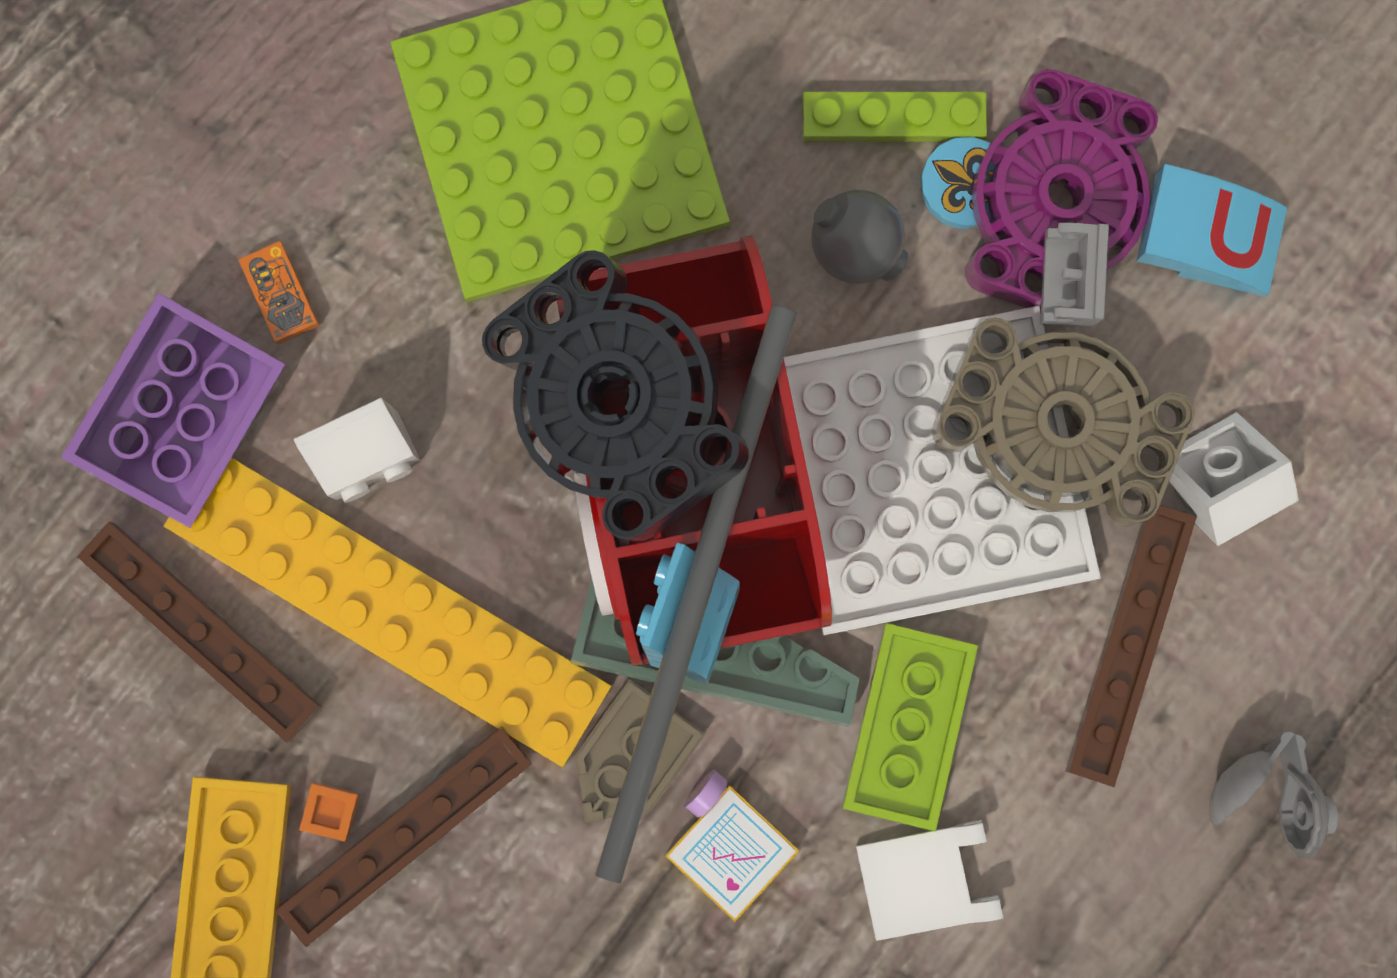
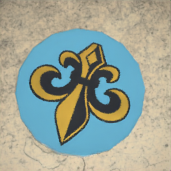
[920,137,996,229]

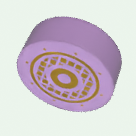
[684,769,727,817]

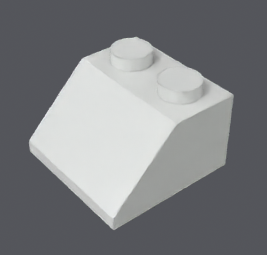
[294,398,421,503]
[1157,412,1299,546]

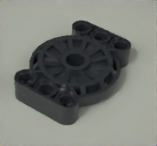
[482,250,749,541]

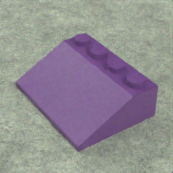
[61,293,286,528]

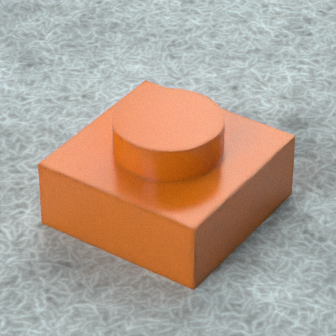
[299,782,361,842]

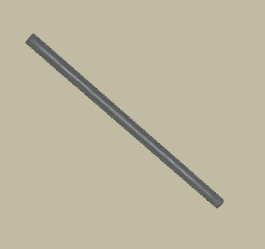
[595,305,797,883]

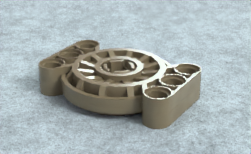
[932,317,1195,526]

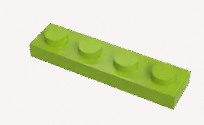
[802,92,987,142]

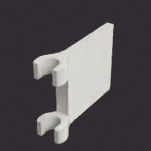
[856,820,1003,941]

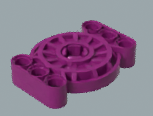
[965,69,1158,312]

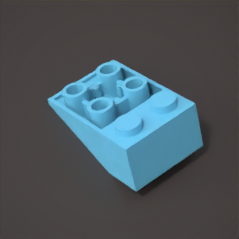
[636,543,740,684]

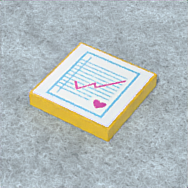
[665,785,799,922]

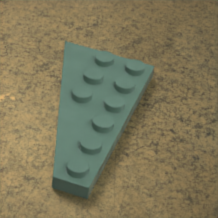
[571,578,860,727]

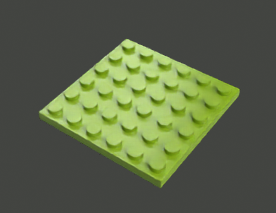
[390,0,730,303]

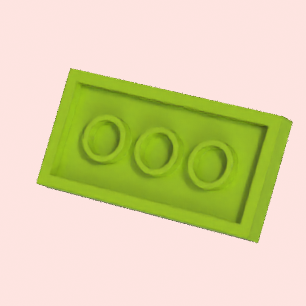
[842,623,978,832]

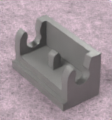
[1040,223,1109,327]

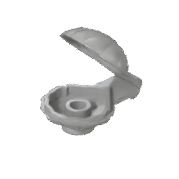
[1209,731,1338,859]

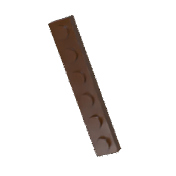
[1065,505,1197,787]
[77,522,322,743]
[276,726,531,947]

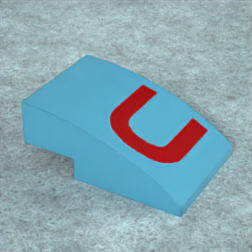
[1136,164,1287,297]

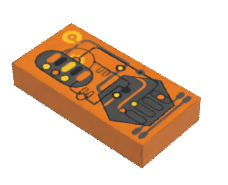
[238,241,320,345]

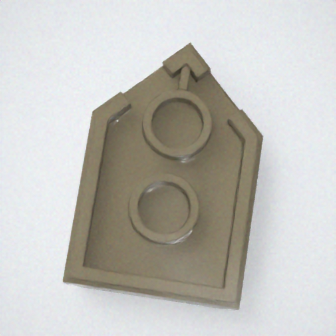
[575,679,706,823]

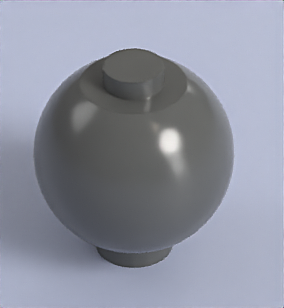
[811,190,908,284]

